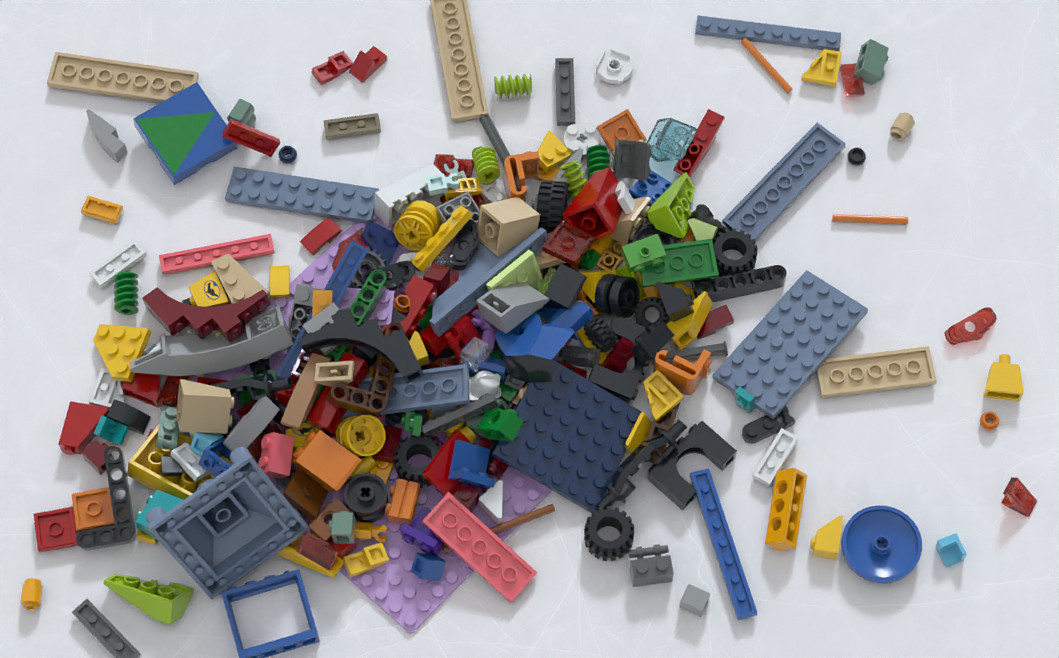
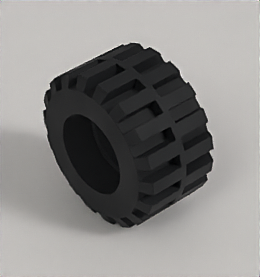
[536,180,568,229]
[712,228,758,277]
[394,434,442,488]
[584,506,634,561]

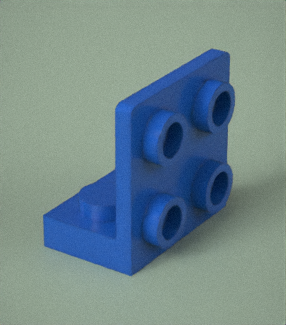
[629,170,672,219]
[448,440,495,488]

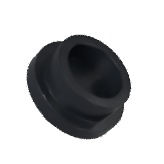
[847,147,866,166]

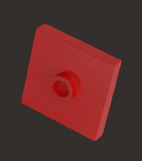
[33,507,79,553]

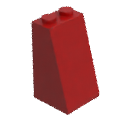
[563,167,623,245]

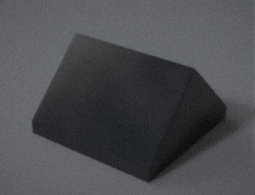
[543,263,587,310]

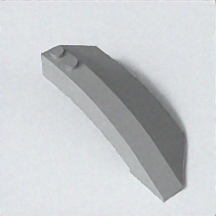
[130,305,293,376]

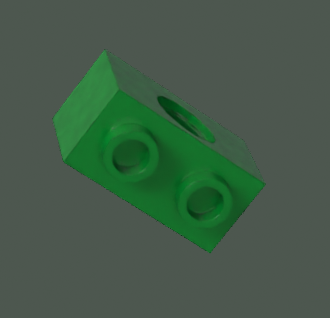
[476,408,524,441]

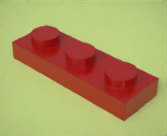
[222,119,280,157]

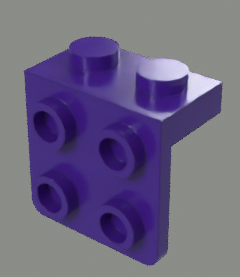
[399,507,444,557]

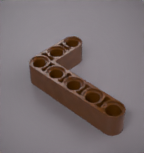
[327,322,404,417]

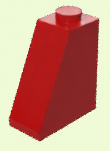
[122,354,162,408]
[58,401,109,455]

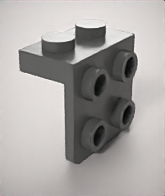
[613,139,652,181]

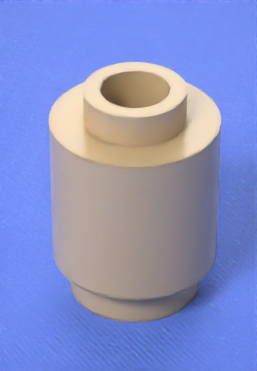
[890,113,915,141]

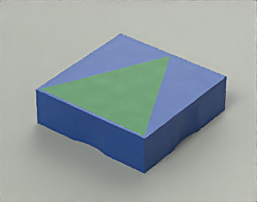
[133,82,237,185]

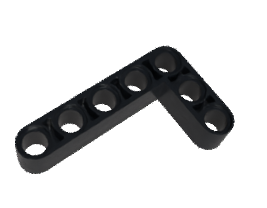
[690,265,787,302]
[76,446,136,551]

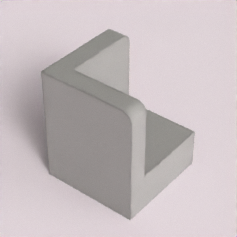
[679,584,710,617]

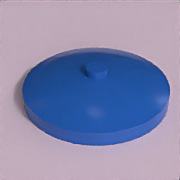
[841,505,922,583]

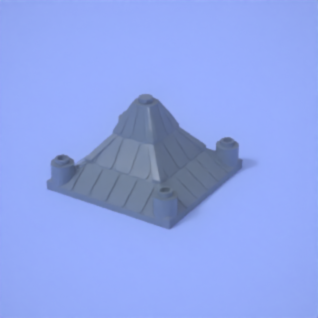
[146,447,310,600]

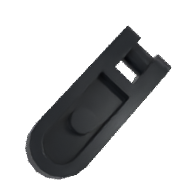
[742,406,796,444]

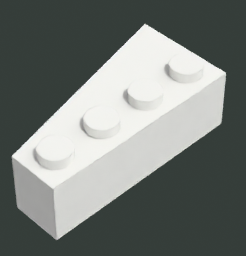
[374,164,442,228]

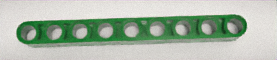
[303,270,388,423]

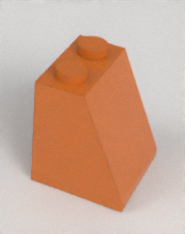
[291,430,362,492]

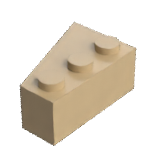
[211,254,271,304]

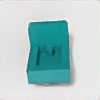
[735,386,756,414]
[94,415,129,445]

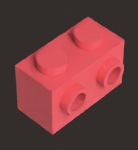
[259,432,294,479]

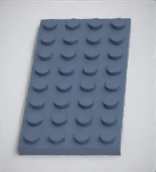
[712,270,868,419]

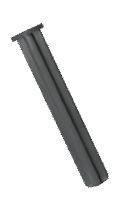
[479,115,510,166]
[651,341,728,365]

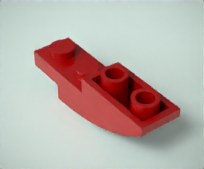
[673,109,725,178]

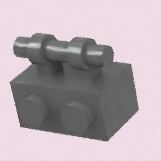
[628,544,674,587]

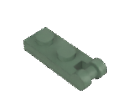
[156,405,179,450]

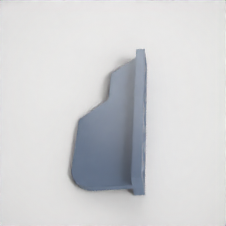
[430,228,550,337]

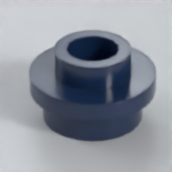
[278,145,297,164]

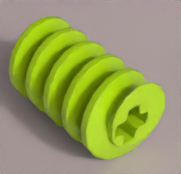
[494,73,532,99]
[472,146,500,185]
[558,159,587,199]

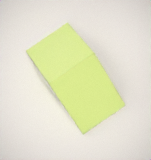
[688,218,719,241]

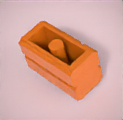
[385,479,421,526]

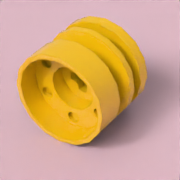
[394,200,442,251]
[335,415,385,457]

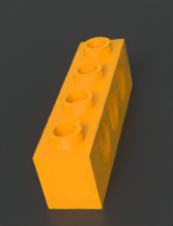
[765,468,807,551]

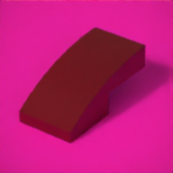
[697,305,734,340]
[601,337,634,373]

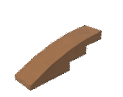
[281,353,331,430]

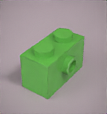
[620,234,666,273]

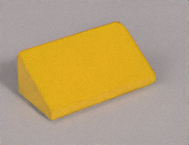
[625,412,652,454]

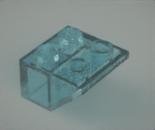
[646,118,697,162]

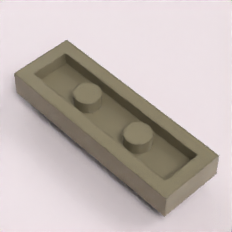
[323,113,381,140]

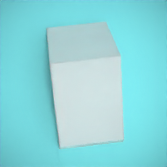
[478,480,503,524]

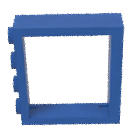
[221,569,320,658]

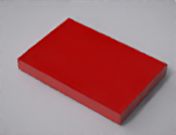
[422,429,472,496]

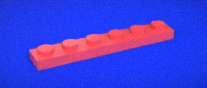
[159,234,275,275]

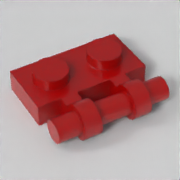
[445,315,482,365]

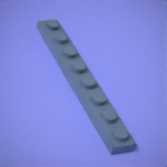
[695,15,841,52]

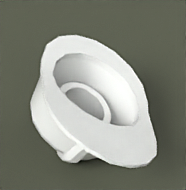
[469,370,502,401]

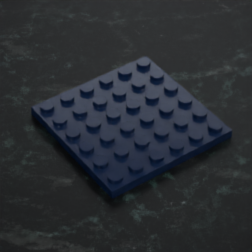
[491,359,642,513]

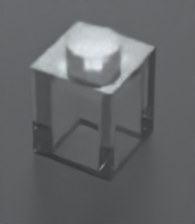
[460,336,490,372]

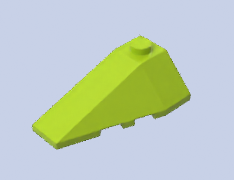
[647,172,695,238]
[103,574,194,624]

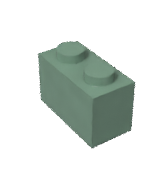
[853,39,889,85]

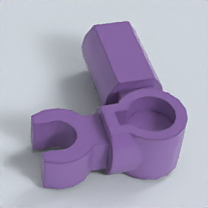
[471,309,498,354]

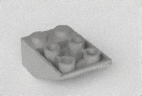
[436,192,480,250]
[477,282,549,334]
[288,283,325,342]

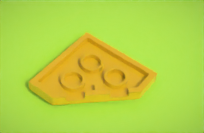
[93,324,152,382]

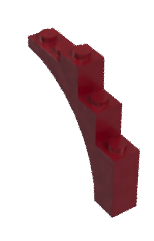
[142,287,271,343]

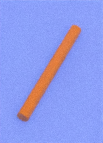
[741,38,793,94]
[832,214,908,224]

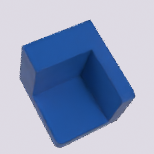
[411,553,446,580]

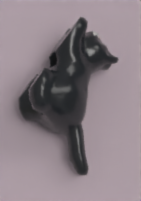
[687,204,726,237]

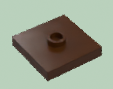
[283,468,329,520]

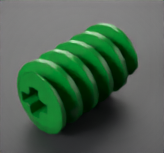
[587,145,610,181]
[114,271,139,315]

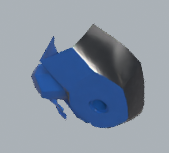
[496,300,594,382]

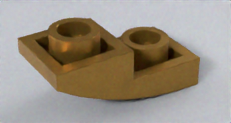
[596,239,629,270]

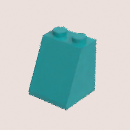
[135,489,184,540]

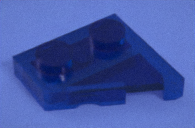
[360,219,399,265]

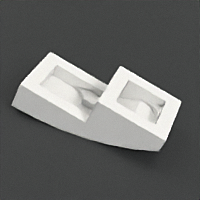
[615,181,634,215]

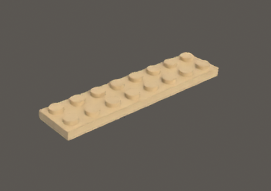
[430,0,488,122]
[47,52,199,103]

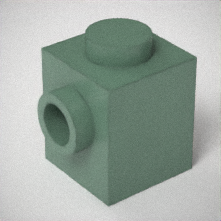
[329,511,356,544]

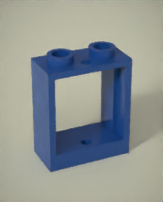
[198,436,261,477]

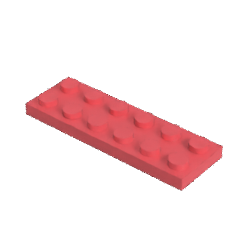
[421,492,538,603]

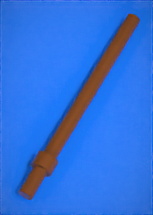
[442,504,555,553]

